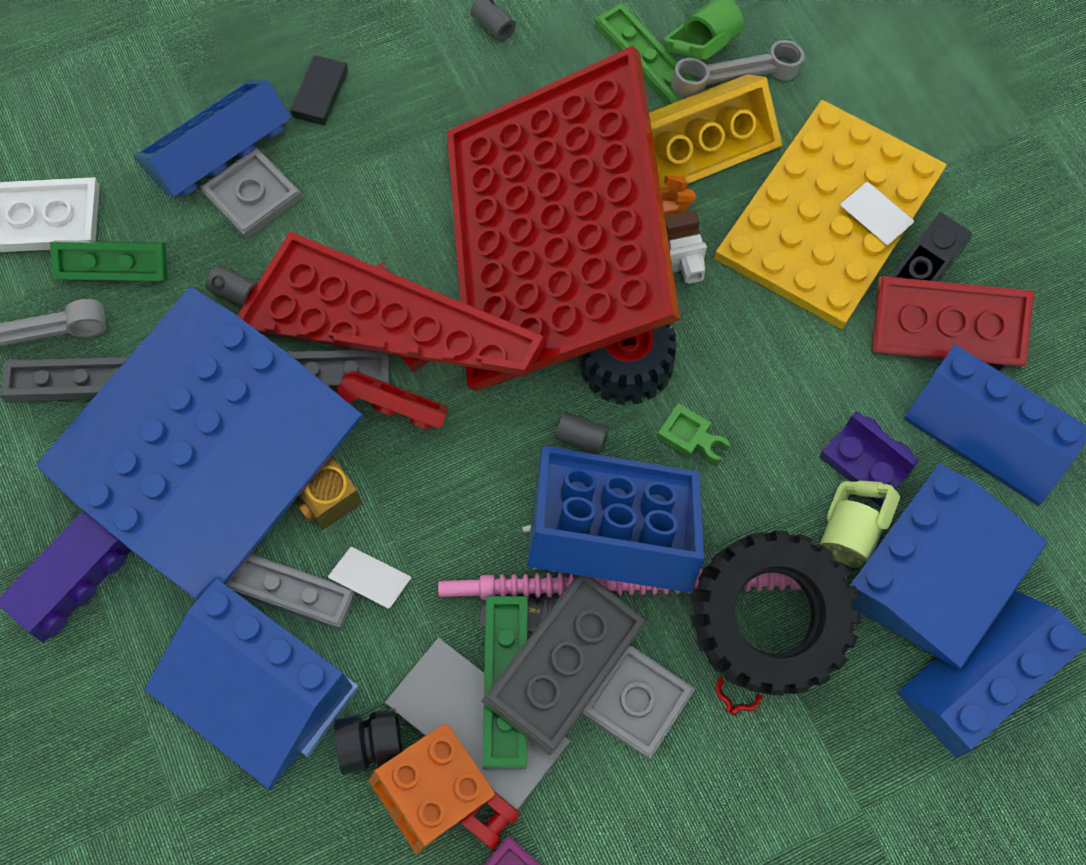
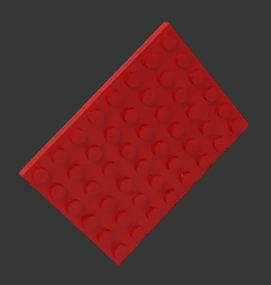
[447,46,680,391]

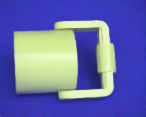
[819,480,900,569]

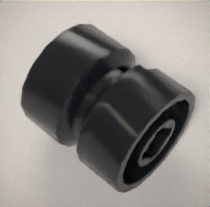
[334,708,403,775]

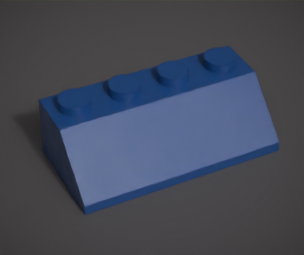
[134,80,292,197]
[903,344,1086,506]
[897,591,1086,759]

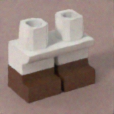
[665,210,707,284]

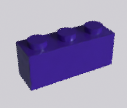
[0,511,131,643]

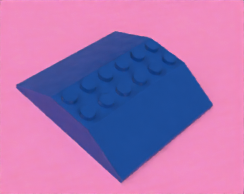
[36,286,364,600]

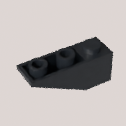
[871,212,972,307]

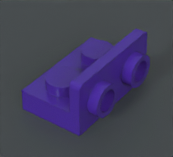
[819,411,919,507]

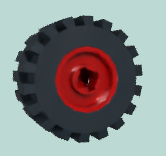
[580,324,677,405]

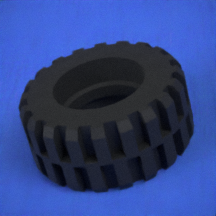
[691,530,861,696]

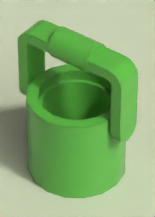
[664,0,744,60]

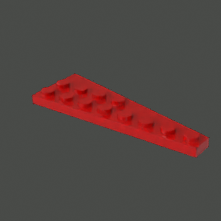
[237,231,547,376]

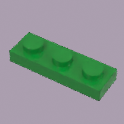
[50,240,168,281]

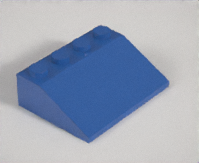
[527,446,704,593]
[850,464,1047,671]
[144,578,353,790]

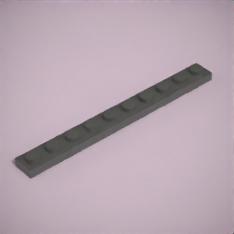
[0,350,390,402]

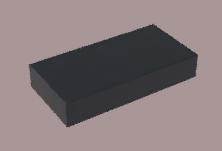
[290,55,348,125]

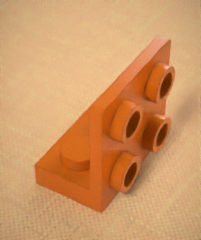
[368,723,495,855]

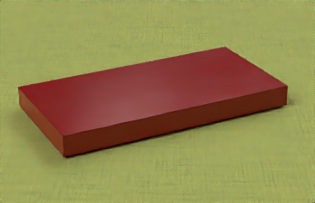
[871,276,1035,367]

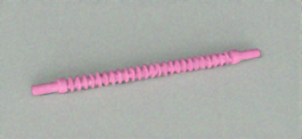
[438,569,847,600]

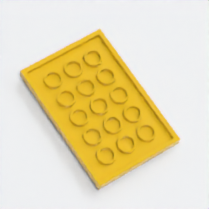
[714,100,947,330]

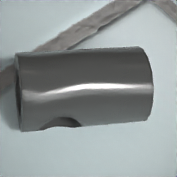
[471,0,516,42]
[206,265,257,307]
[555,411,609,455]

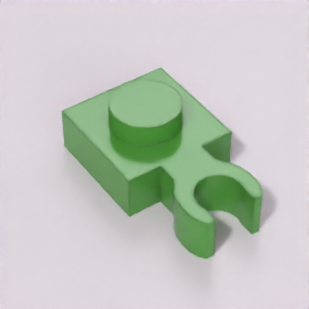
[656,403,730,466]

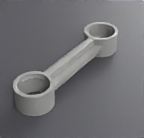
[671,40,804,98]
[0,299,106,346]

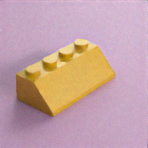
[649,74,783,190]

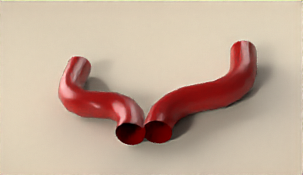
[715,677,763,715]

